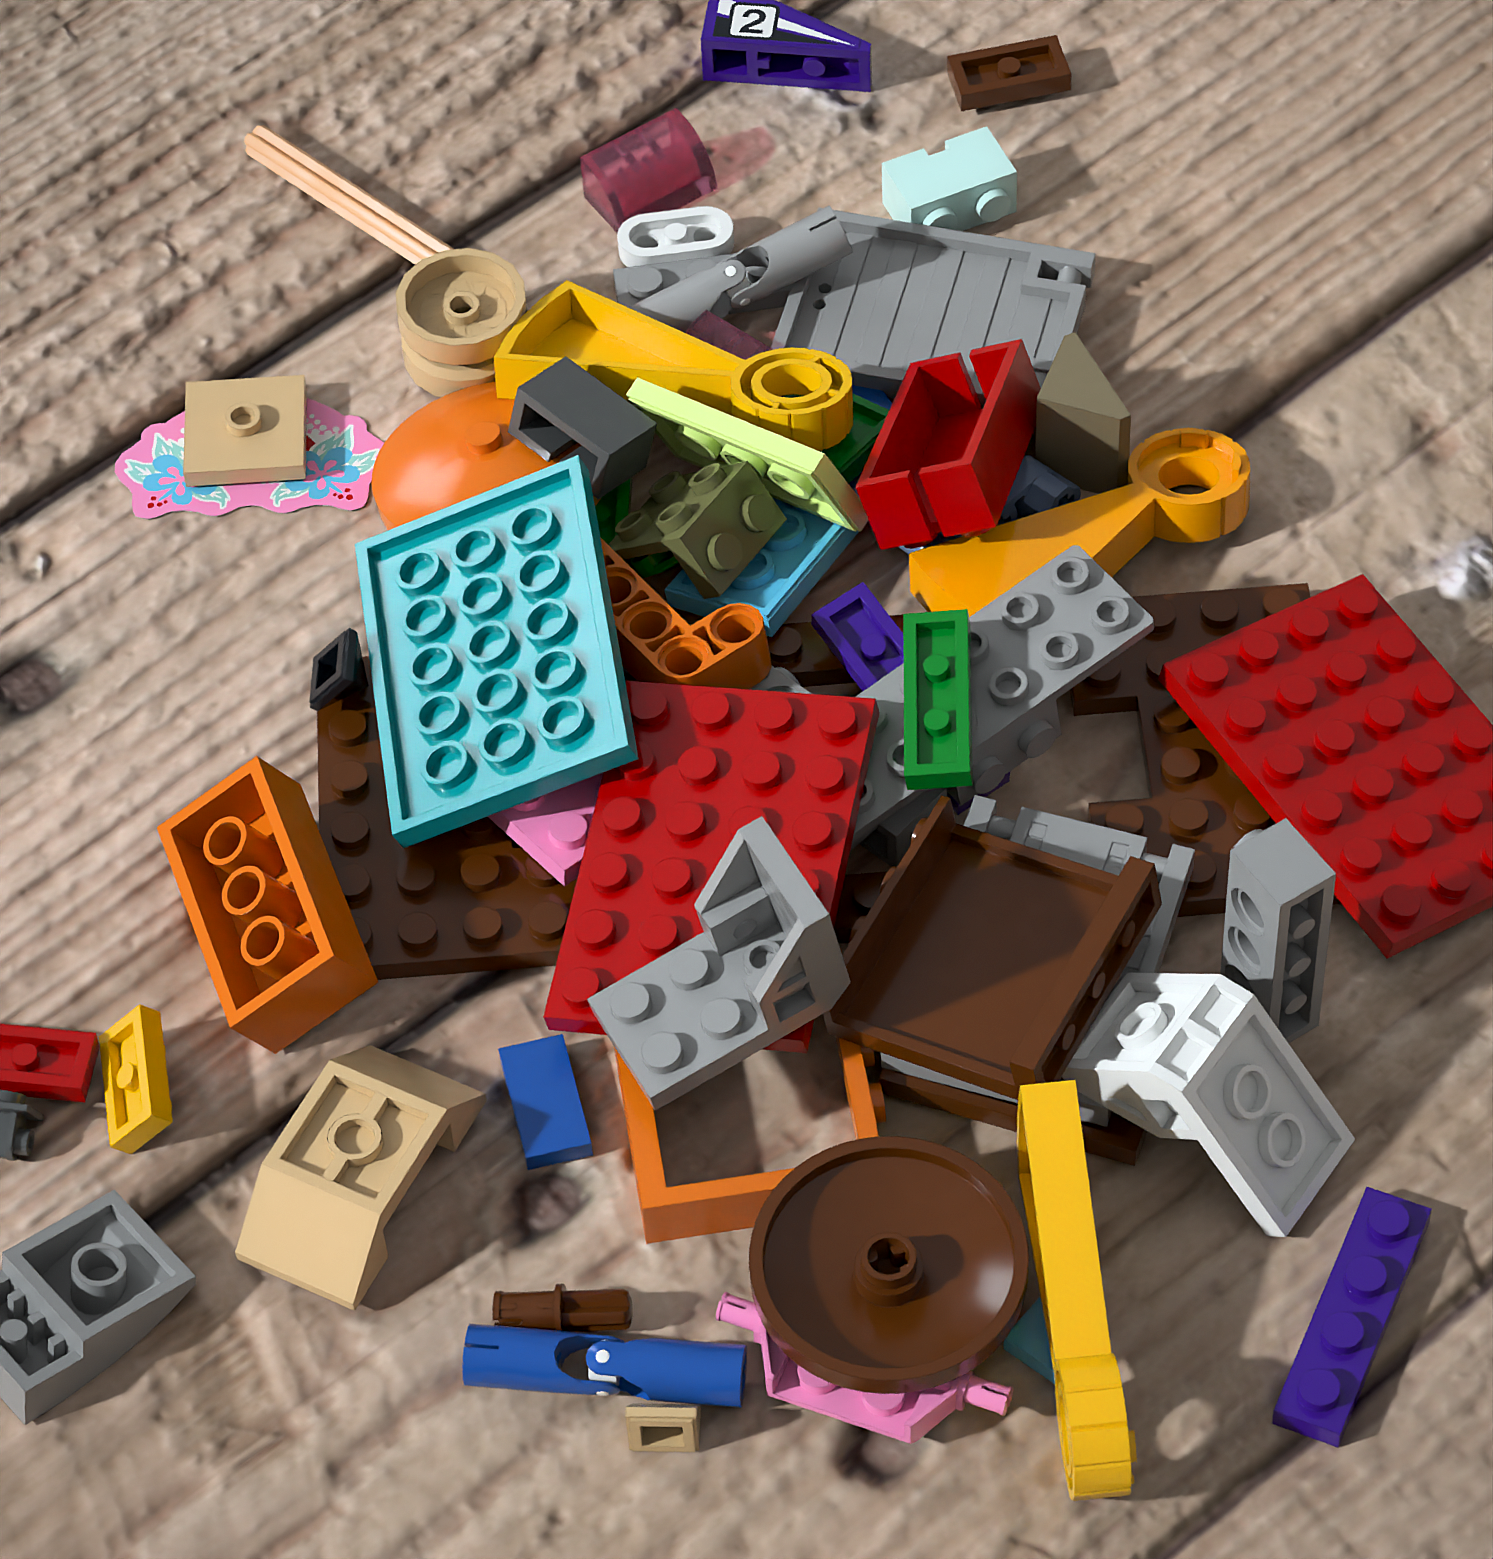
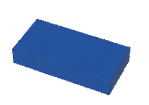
[498,1034,593,1170]

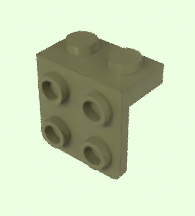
[608,461,787,599]

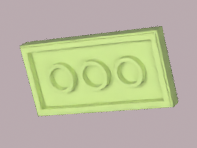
[626,377,868,532]

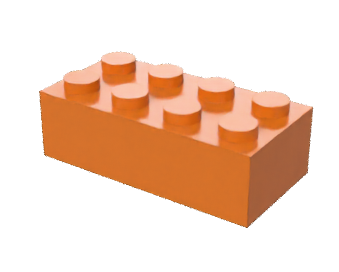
[157,756,379,1054]

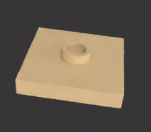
[183,375,307,487]

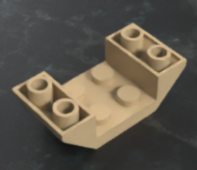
[235,1045,487,1311]

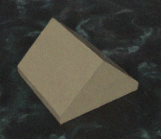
[1036,332,1131,494]

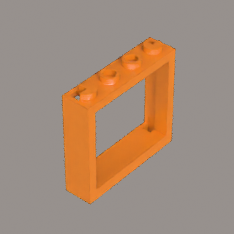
[613,948,886,1244]

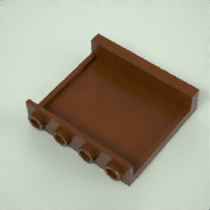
[823,795,1162,1100]

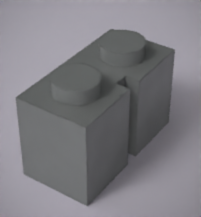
[508,356,657,500]

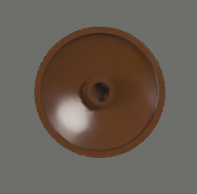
[749,1136,1029,1394]

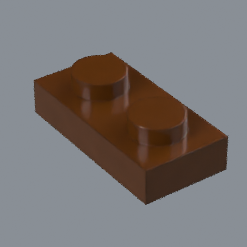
[947,35,1072,111]

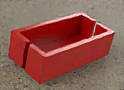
[855,339,1041,550]

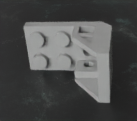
[587,816,851,1111]

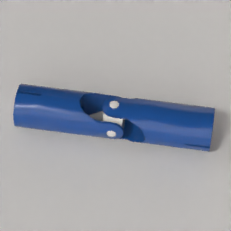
[462,1324,747,1408]

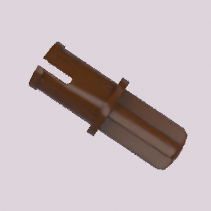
[493,1284,633,1332]

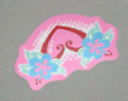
[115,398,384,519]

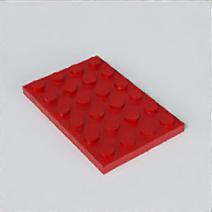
[1158,574,1493,959]
[543,681,880,1054]

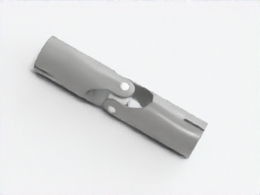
[628,206,853,335]

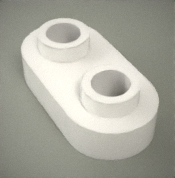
[617,206,734,267]

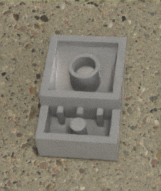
[0,1190,196,1425]

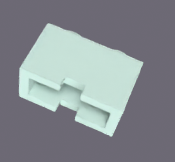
[882,126,1017,231]

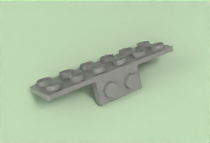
[852,545,1154,842]

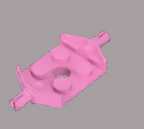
[716,1292,1013,1444]

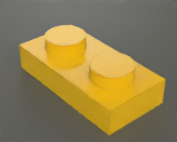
[99,1004,173,1154]

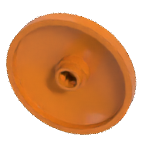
[371,381,601,530]

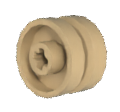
[396,248,527,397]

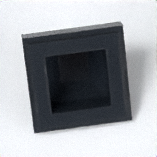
[309,628,369,711]

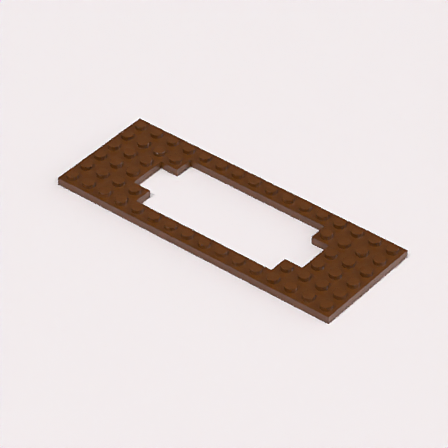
[317,583,1341,980]

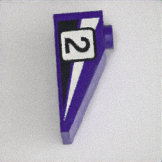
[701,0,872,92]

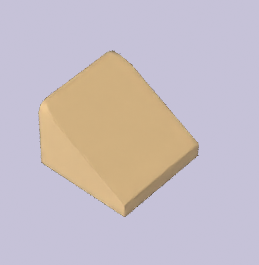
[625,1403,701,1452]

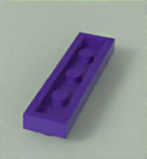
[811,582,1010,815]
[1272,1187,1432,1448]

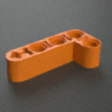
[600,537,771,689]

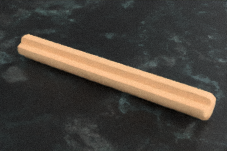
[244,125,454,265]

